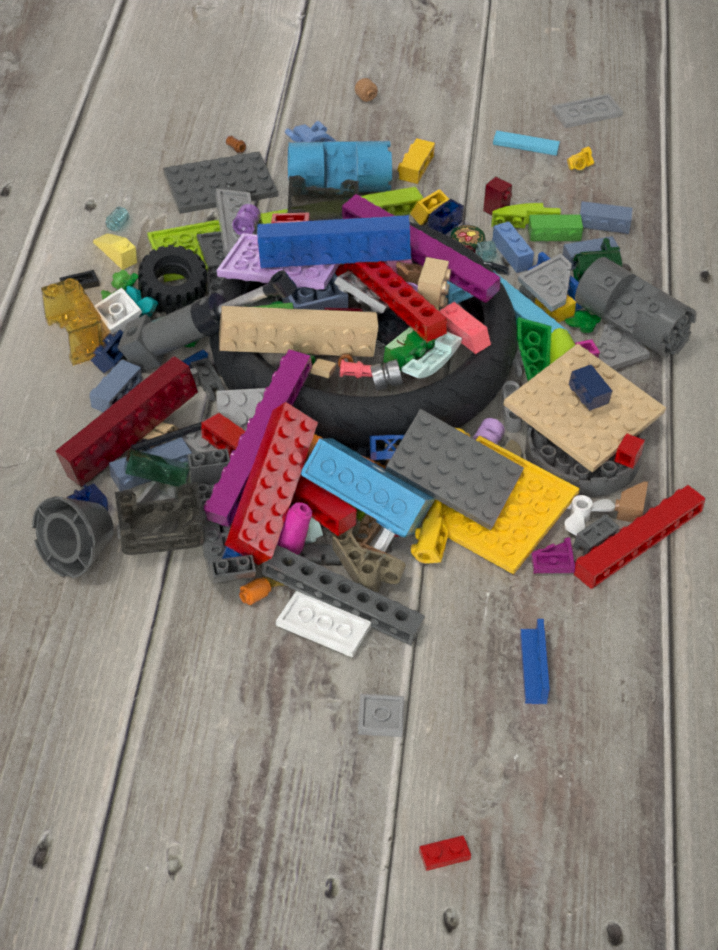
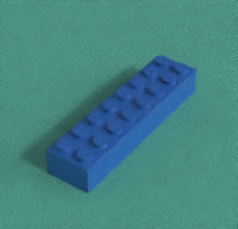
[257,215,411,268]

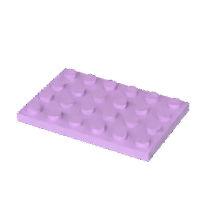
[217,233,339,290]

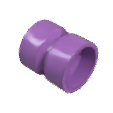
[232,204,261,235]

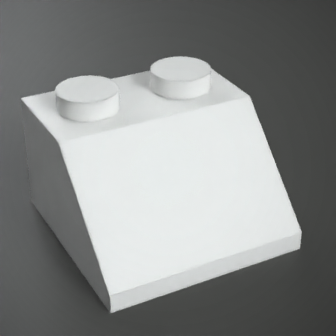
[91,288,142,335]

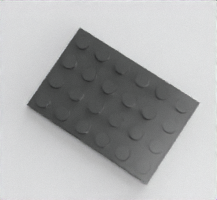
[163,151,278,214]
[385,409,524,530]

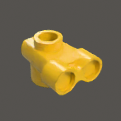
[567,146,594,170]

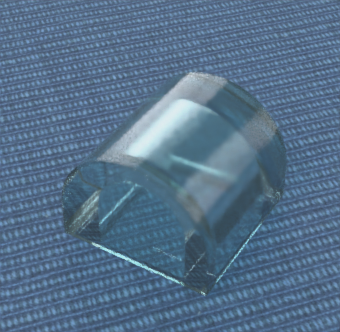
[476,241,497,260]

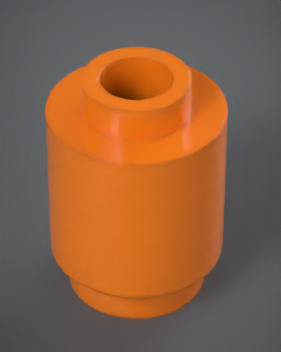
[239,577,271,605]

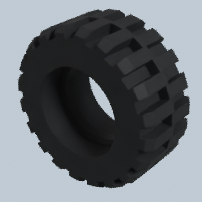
[138,245,207,314]

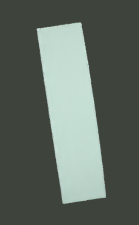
[402,332,462,378]

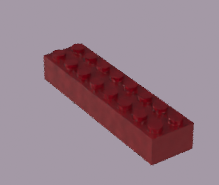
[55,356,198,487]

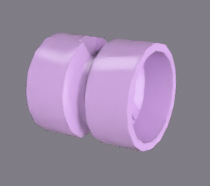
[473,418,505,445]

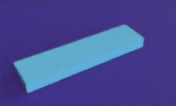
[493,130,560,155]

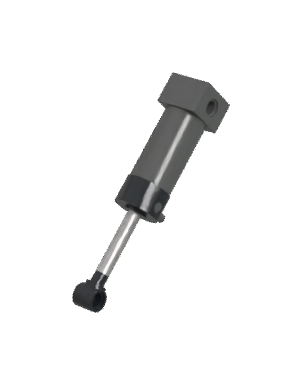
[118,270,297,373]

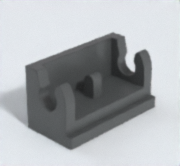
[573,514,620,555]

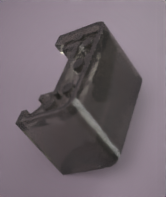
[115,483,205,555]

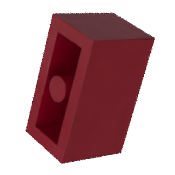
[483,177,512,216]

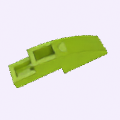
[491,203,561,229]

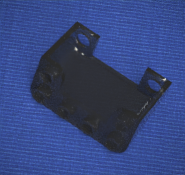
[287,175,359,221]

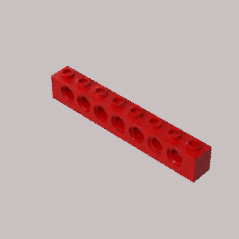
[344,261,448,342]

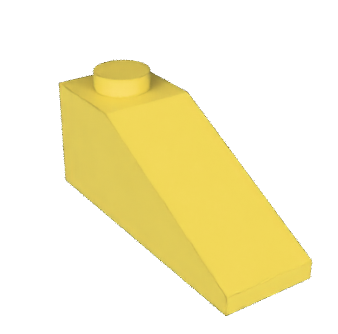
[93,233,137,270]

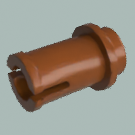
[226,135,246,153]

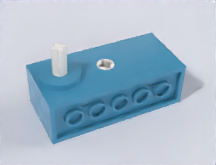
[300,438,435,552]

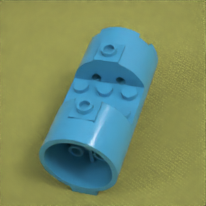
[287,141,392,194]

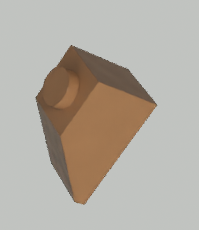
[396,262,423,286]
[614,481,648,522]

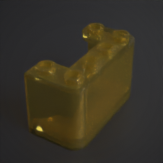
[41,278,104,365]

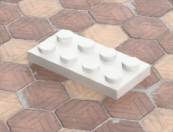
[276,591,372,657]

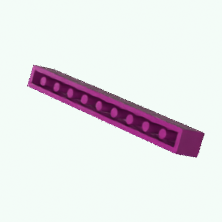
[342,194,501,303]
[204,349,312,527]

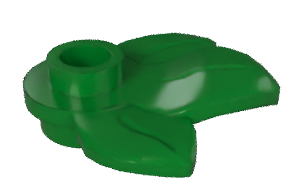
[565,310,601,333]

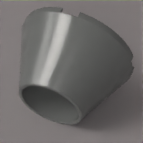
[32,496,114,578]

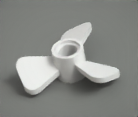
[564,495,615,536]

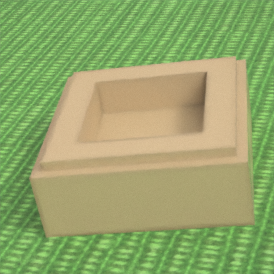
[311,359,336,378]

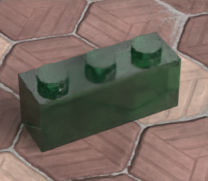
[124,449,189,488]

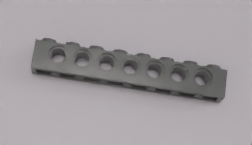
[262,545,425,646]

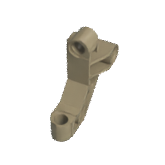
[332,518,406,592]

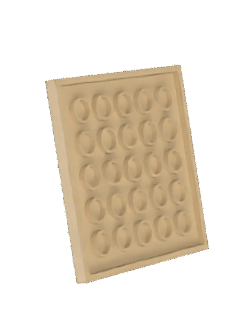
[503,344,666,472]

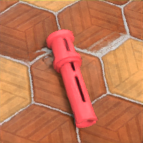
[339,360,384,379]

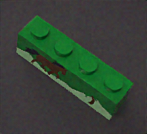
[383,327,439,371]

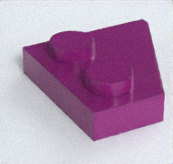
[531,537,575,574]

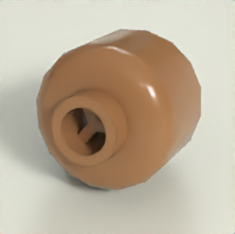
[354,78,378,102]

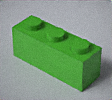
[528,215,583,241]

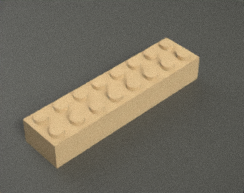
[219,306,378,357]

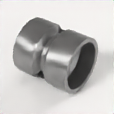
[370,359,403,391]

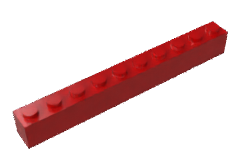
[201,413,357,536]

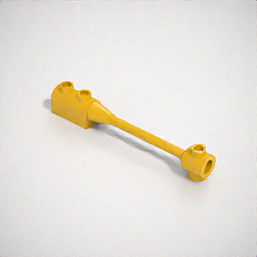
[411,428,470,563]

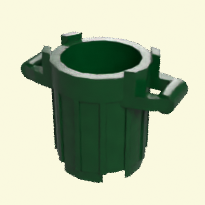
[573,238,623,282]

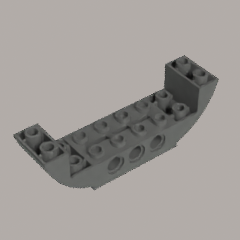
[187,449,256,584]

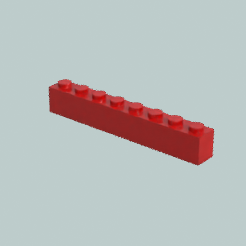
[574,485,706,589]

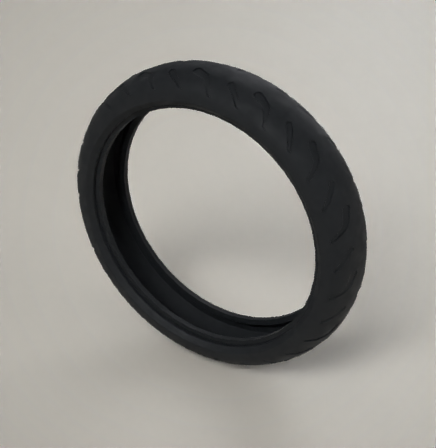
[209,216,517,451]

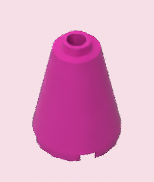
[277,503,312,555]

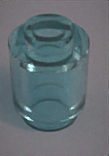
[105,206,129,231]

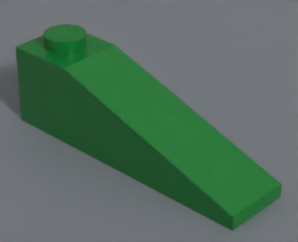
[516,317,552,381]

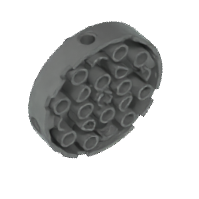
[525,425,644,497]

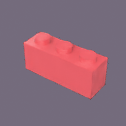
[439,302,491,354]

